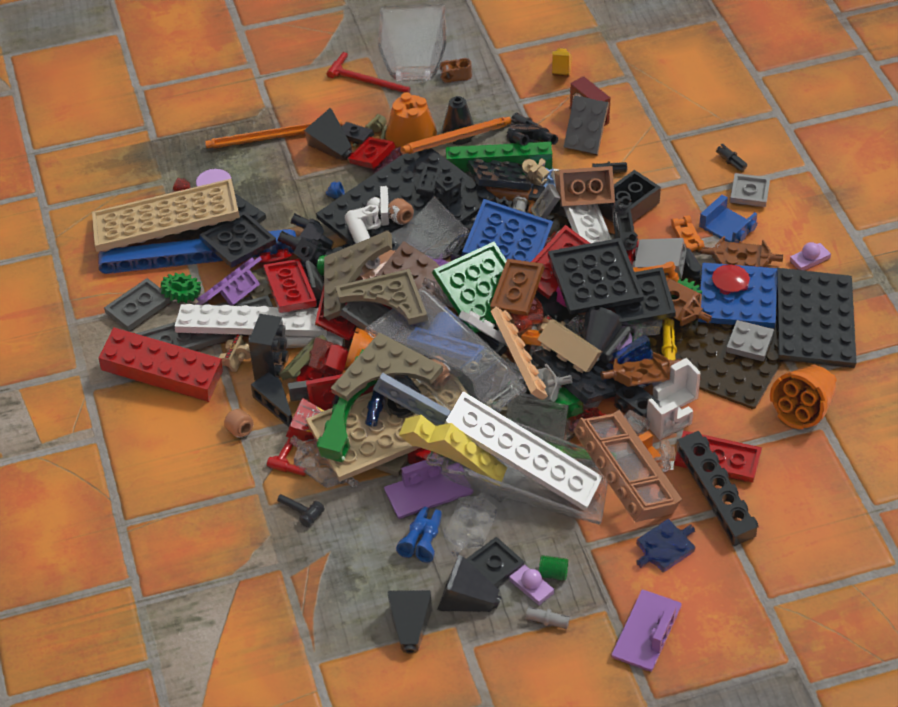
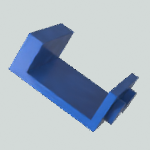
[699,195,758,243]

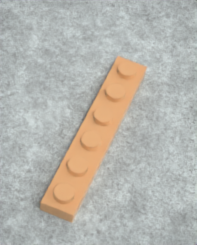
[491,306,548,401]

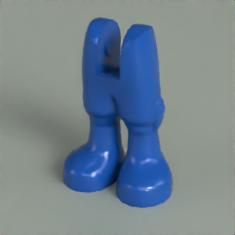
[396,506,442,563]

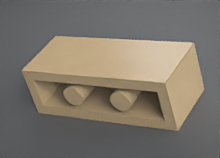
[537,320,602,373]

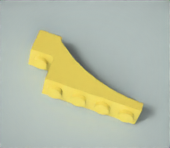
[399,415,507,486]

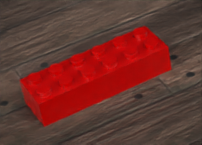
[98,327,223,402]

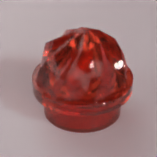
[173,177,191,192]

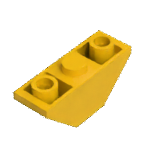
[552,48,572,75]

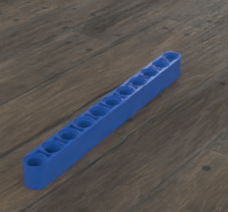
[98,229,296,274]

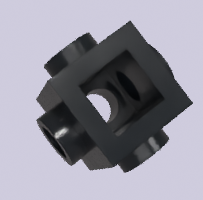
[435,172,462,205]
[293,237,327,266]

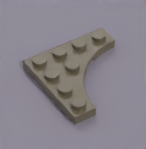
[324,231,392,321]
[335,269,428,325]
[331,332,443,401]

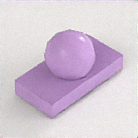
[790,242,831,270]
[509,565,554,605]

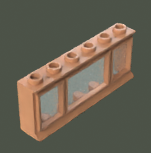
[573,410,682,522]

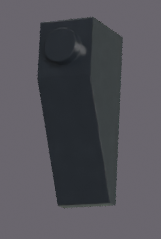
[251,372,292,427]

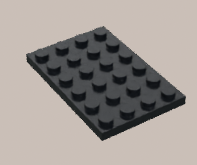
[777,268,857,368]

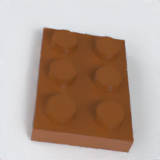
[490,259,545,316]

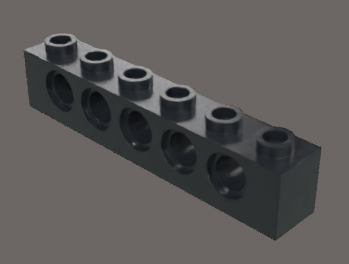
[677,430,759,546]

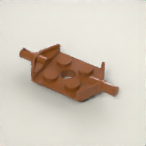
[701,236,783,267]
[665,276,712,326]
[601,352,682,387]

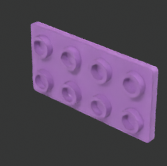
[195,257,262,306]
[384,456,473,519]
[612,590,682,672]

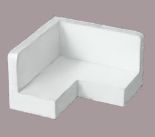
[653,358,701,408]
[646,398,693,440]

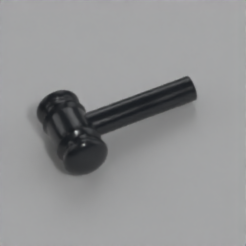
[277,494,325,527]

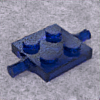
[636,519,696,573]

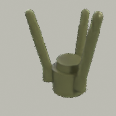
[353,114,387,147]

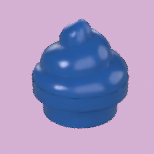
[326,181,345,199]

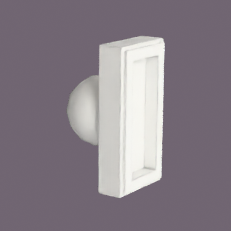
[367,186,389,225]

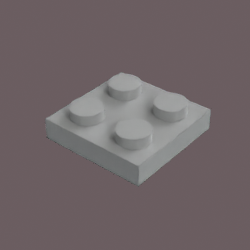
[730,173,770,207]
[726,320,774,362]

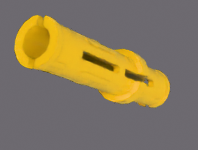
[662,318,677,360]

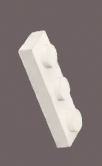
[458,311,508,347]

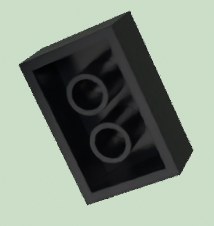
[598,170,661,222]
[249,314,289,380]

